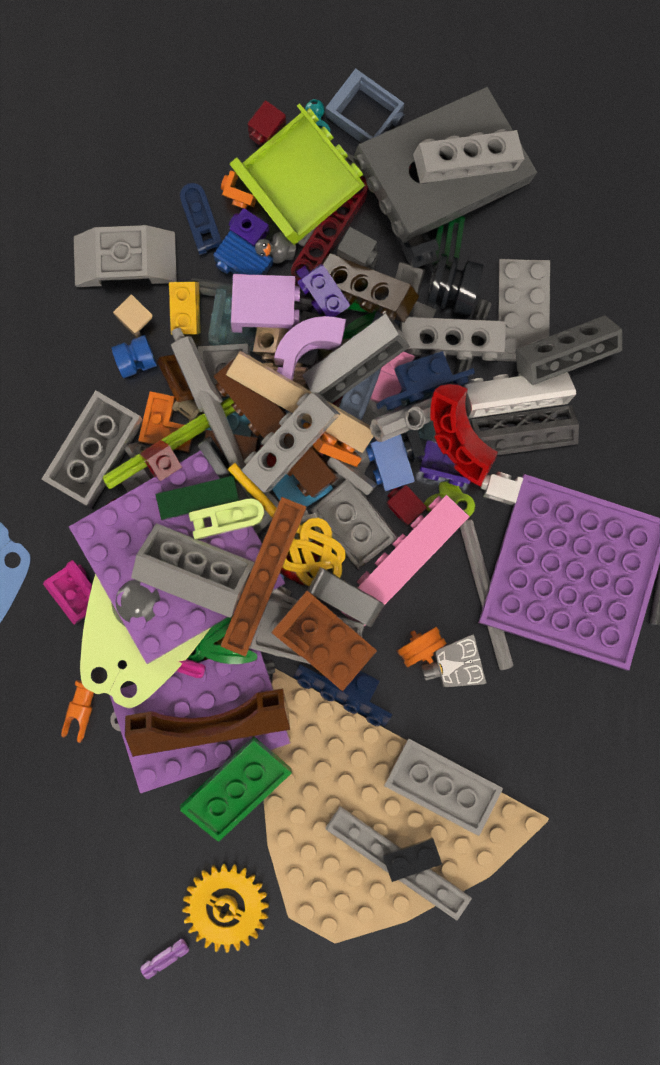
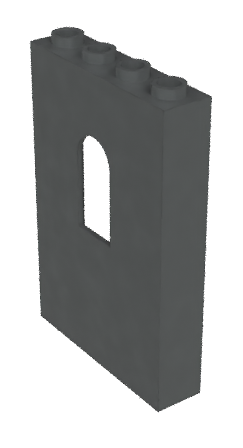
[354,87,538,243]

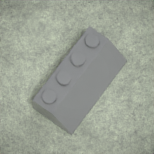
[131,523,255,618]

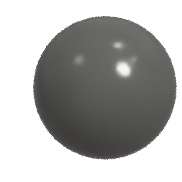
[111,579,160,626]

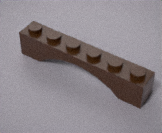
[125,688,290,757]

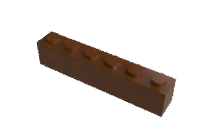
[213,358,339,498]

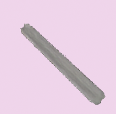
[460,520,513,670]

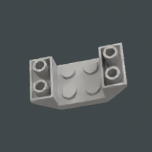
[74,225,177,287]

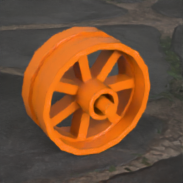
[397,627,447,667]

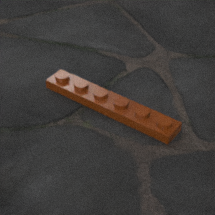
[220,497,307,657]

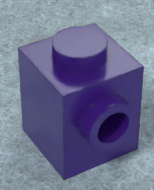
[229,208,270,246]

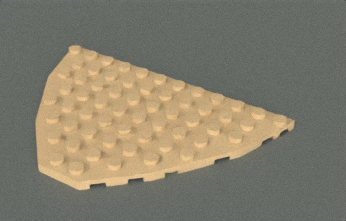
[264,668,549,943]

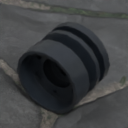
[428,254,484,317]

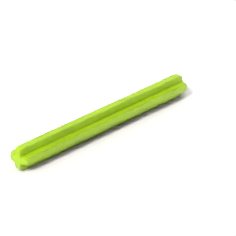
[103,397,235,489]

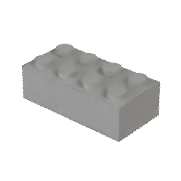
[42,390,143,509]

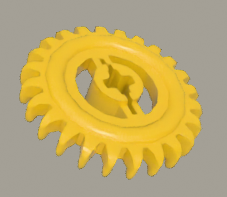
[182,863,269,953]

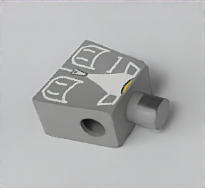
[421,635,486,687]

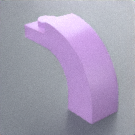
[274,316,346,381]

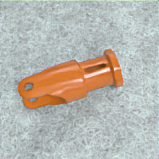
[61,680,94,743]

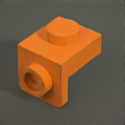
[221,170,257,209]

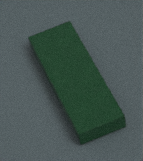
[155,476,239,521]

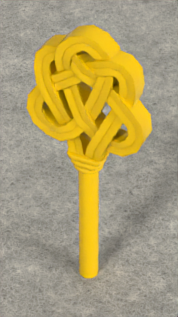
[227,463,345,586]

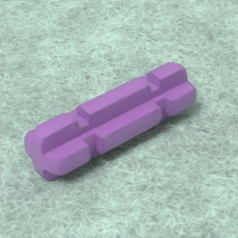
[140,939,189,979]

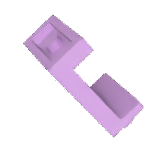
[231,274,300,333]

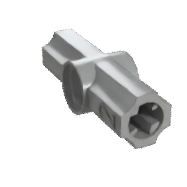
[370,395,433,442]

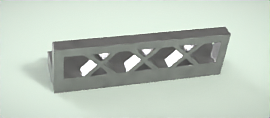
[471,405,579,455]

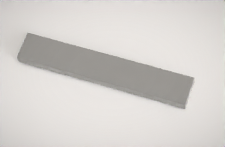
[325,806,472,920]

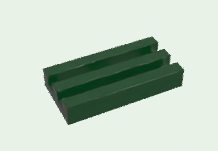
[432,217,465,268]

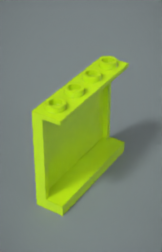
[230,103,365,245]

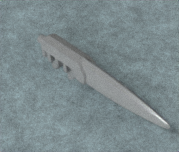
[171,328,254,499]

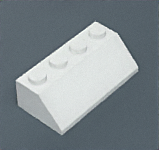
[464,372,576,419]

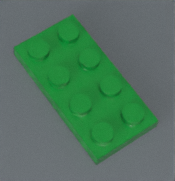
[180,736,292,842]

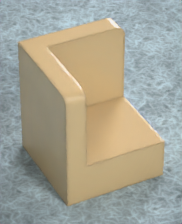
[113,294,153,338]

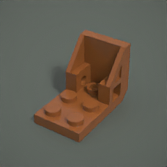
[271,591,377,691]

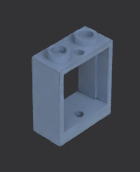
[325,68,405,143]

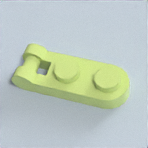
[189,499,264,540]

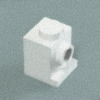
[481,472,523,506]

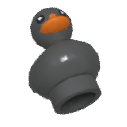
[255,232,296,264]

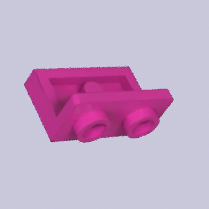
[43,560,92,625]

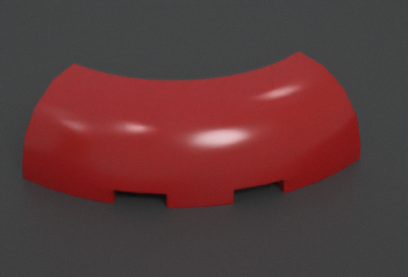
[430,384,498,487]

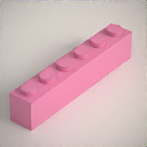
[341,495,469,626]

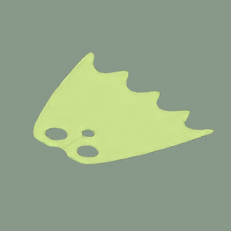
[80,574,210,708]

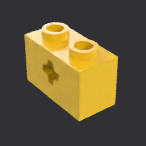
[169,282,201,335]

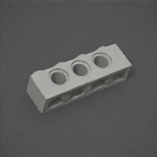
[413,129,524,183]
[400,317,506,361]
[241,392,340,493]

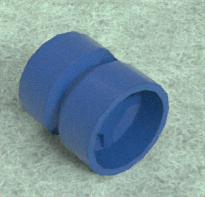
[111,335,157,378]

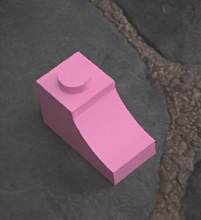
[370,352,415,403]

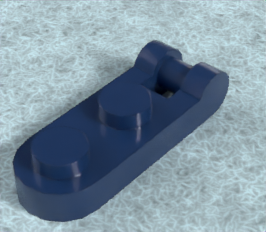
[180,183,222,255]

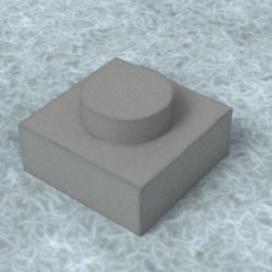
[395,262,426,294]

